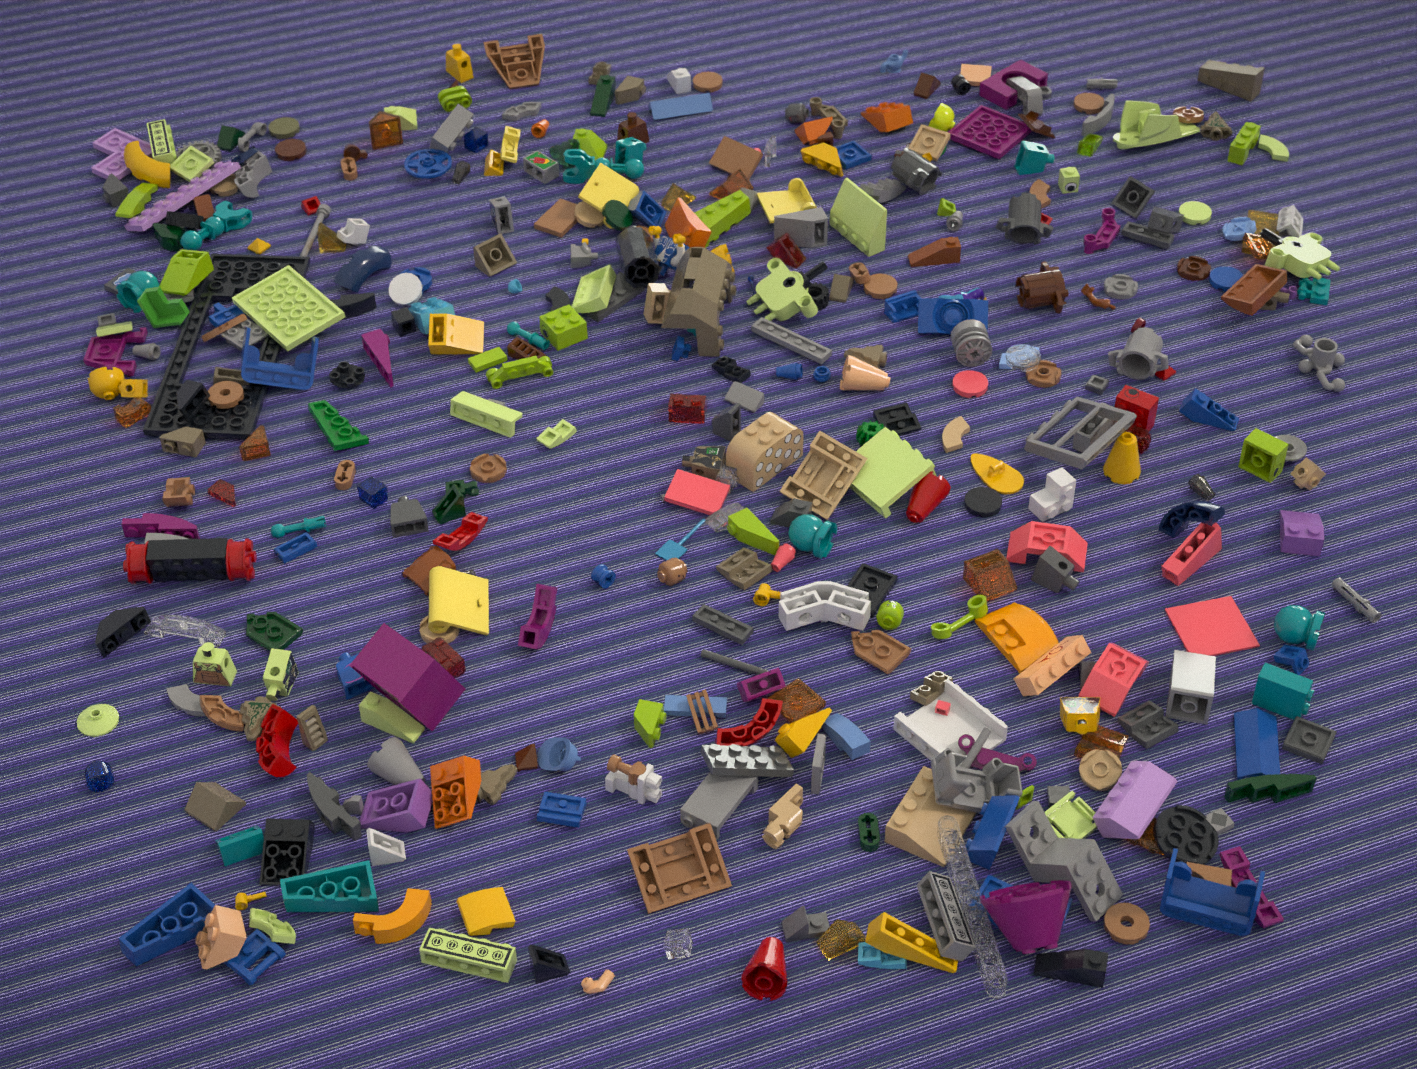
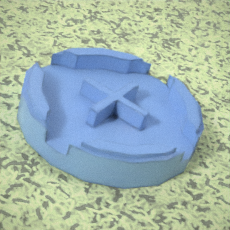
[1222,217,1256,241]

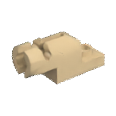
[762,784,803,849]

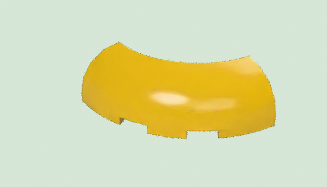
[124,141,171,188]

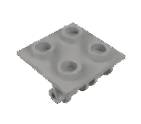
[221,319,269,351]

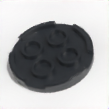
[1153,805,1219,865]

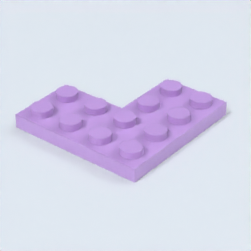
[91,128,153,180]

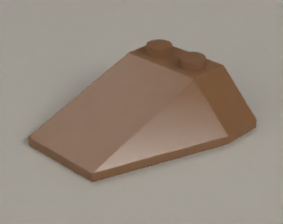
[483,34,545,89]

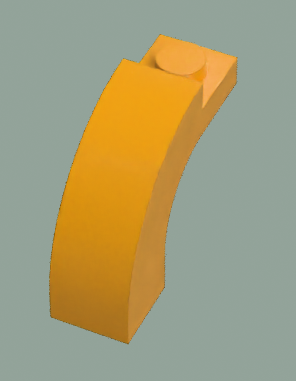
[353,888,432,944]

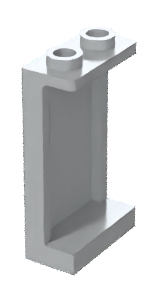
[680,772,758,840]

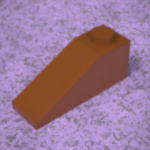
[908,237,961,267]

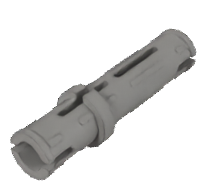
[1331,577,1382,623]

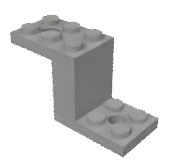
[1005,801,1123,922]

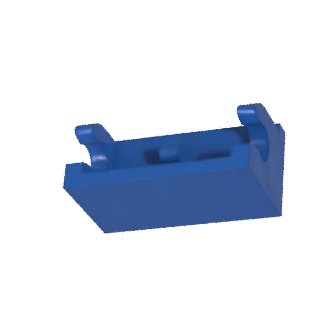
[884,290,921,323]

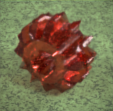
[1125,425,1151,454]

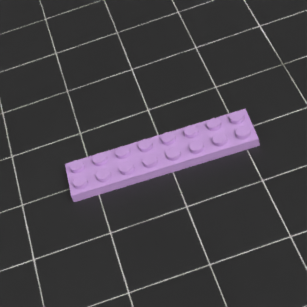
[124,161,241,231]

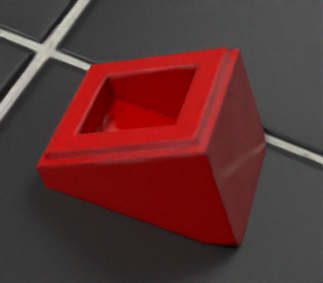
[301,196,320,216]

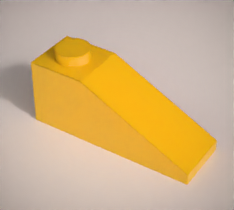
[775,707,832,758]

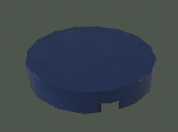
[231,146,258,164]

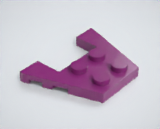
[83,327,148,376]

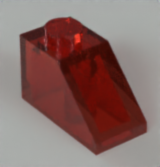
[766,232,807,268]

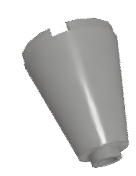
[367,737,426,785]

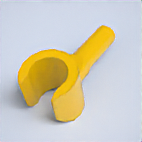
[235,892,266,911]

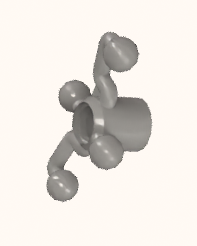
[1293,335,1345,392]

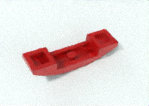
[433,512,488,551]

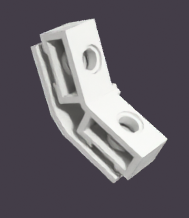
[779,581,871,631]

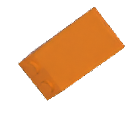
[664,197,712,248]

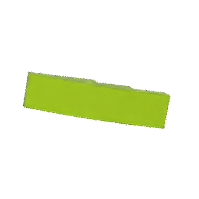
[115,183,158,218]

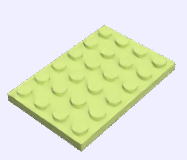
[232,265,345,351]

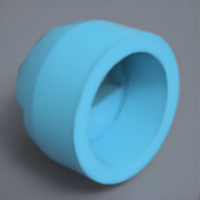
[508,279,522,294]

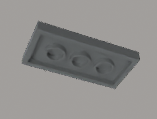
[700,744,794,777]

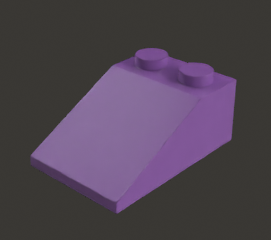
[1279,510,1324,556]
[359,779,433,832]

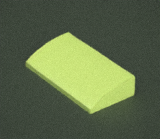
[572,264,617,313]

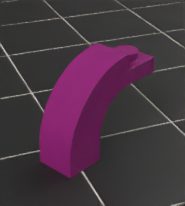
[518,584,558,649]

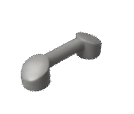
[238,122,267,152]

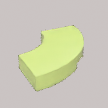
[1258,135,1289,161]
[249,908,296,944]

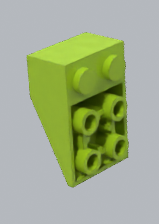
[159,249,214,296]

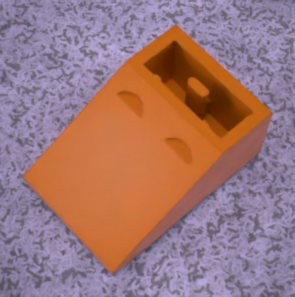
[860,102,913,132]
[430,756,481,829]

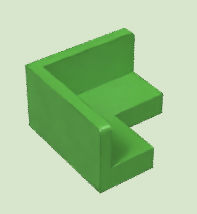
[137,287,190,328]

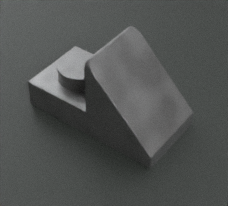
[782,906,831,942]

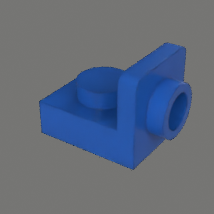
[1273,645,1309,675]

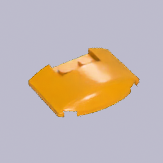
[975,602,1058,673]

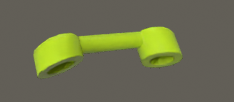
[930,595,988,639]

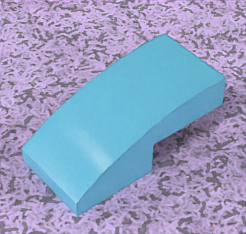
[858,942,907,969]

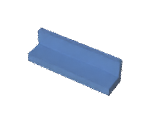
[648,93,713,120]

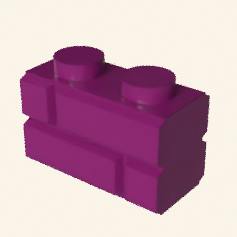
[737,667,786,702]

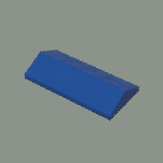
[1234,708,1280,780]

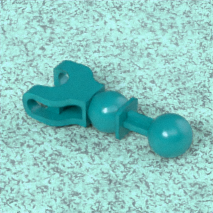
[563,149,644,184]
[181,201,252,251]

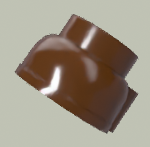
[343,144,368,162]

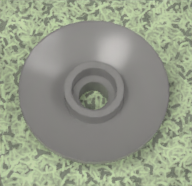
[1275,435,1307,461]

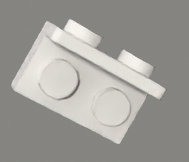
[1277,205,1303,238]

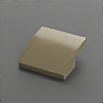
[716,548,773,590]

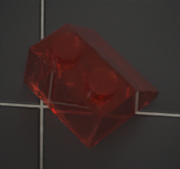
[668,394,708,424]

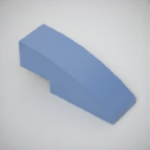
[821,713,871,760]

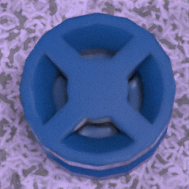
[591,564,616,588]

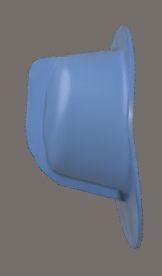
[537,737,581,771]

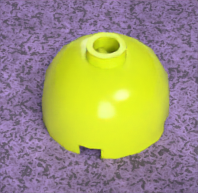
[929,103,956,132]

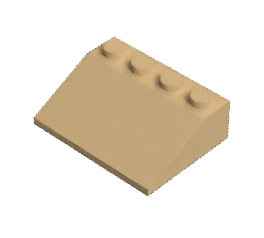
[885,766,977,867]

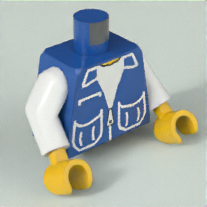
[648,226,690,276]

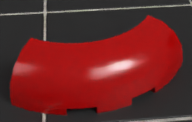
[715,698,783,746]
[256,704,298,777]

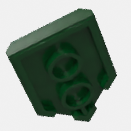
[246,611,303,651]

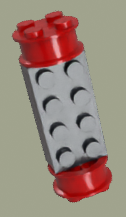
[123,538,257,584]

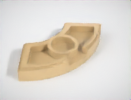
[942,416,970,453]

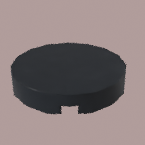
[964,487,1002,517]

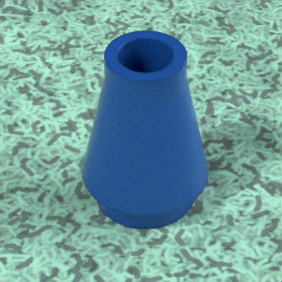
[776,362,803,380]

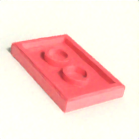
[664,469,730,517]

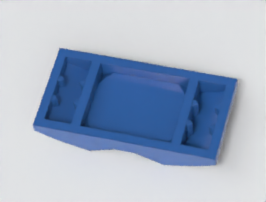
[918,298,988,335]

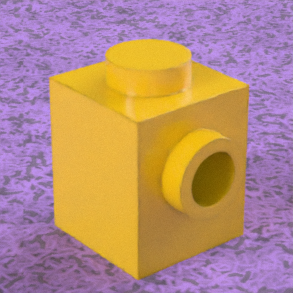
[119,379,148,397]

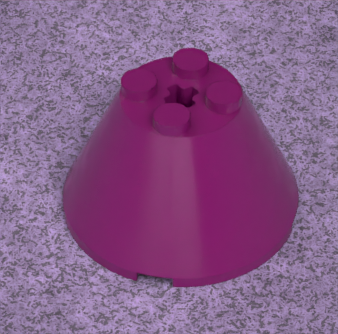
[980,880,1072,954]

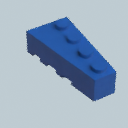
[119,883,215,966]

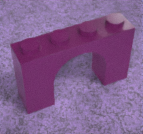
[979,59,1048,110]

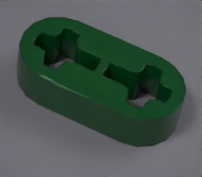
[858,813,880,852]

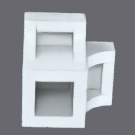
[336,218,370,245]

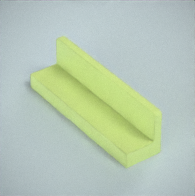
[450,391,523,438]

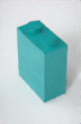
[1251,663,1315,720]

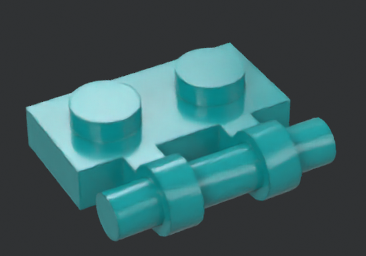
[1297,278,1331,305]

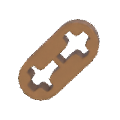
[340,157,358,180]
[849,262,871,284]
[334,460,356,490]

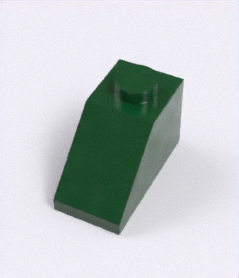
[153,223,185,252]

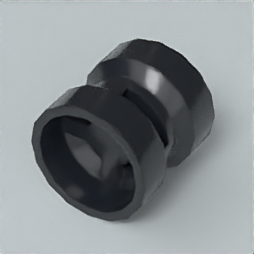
[951,74,971,95]

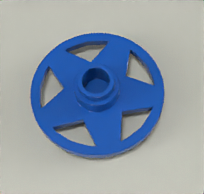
[404,149,452,179]

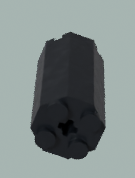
[616,226,659,288]

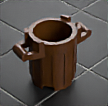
[1015,261,1069,314]

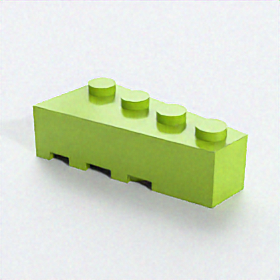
[694,190,751,248]

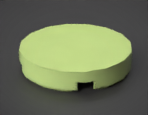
[1178,201,1212,225]

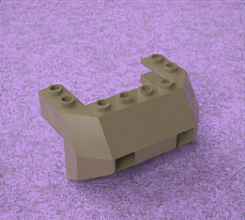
[661,247,736,357]

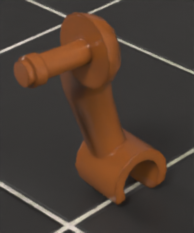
[1081,283,1115,310]

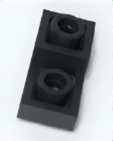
[711,356,751,383]

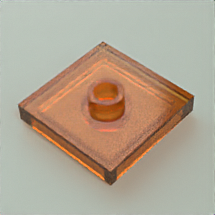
[768,678,826,723]

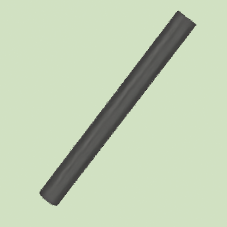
[701,649,769,675]

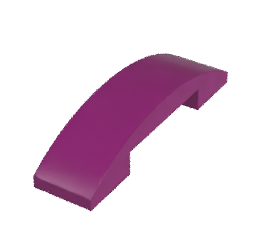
[1219,846,1284,928]

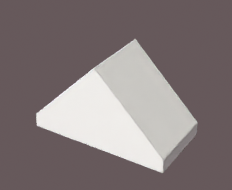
[366,828,406,866]

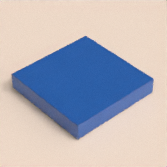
[835,140,872,170]

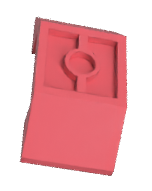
[1006,521,1088,572]
[1078,643,1149,717]

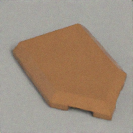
[851,630,911,674]

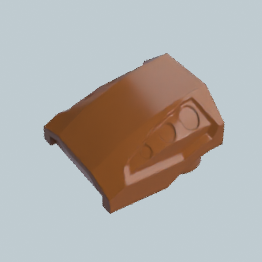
[402,545,457,596]

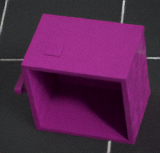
[349,623,466,731]

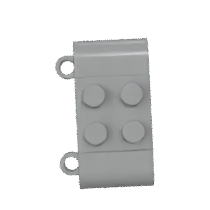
[931,748,1023,813]

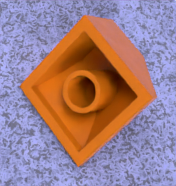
[794,116,833,146]

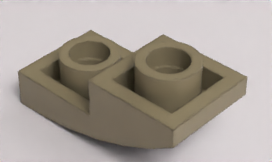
[589,62,611,85]
[910,671,953,706]

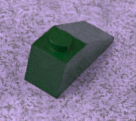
[590,75,616,117]

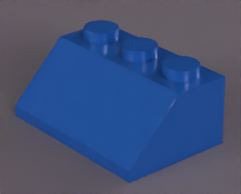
[964,795,1020,870]

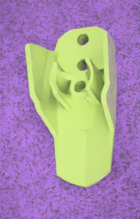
[1113,100,1200,149]

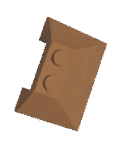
[627,823,732,914]

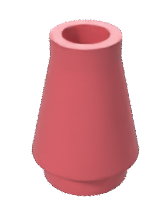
[771,543,796,572]

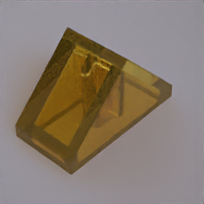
[661,183,696,211]
[317,222,346,253]
[817,919,866,961]

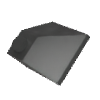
[1112,176,1155,219]

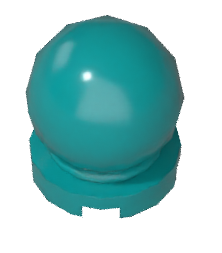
[116,271,160,313]
[788,514,837,559]
[1274,605,1325,651]

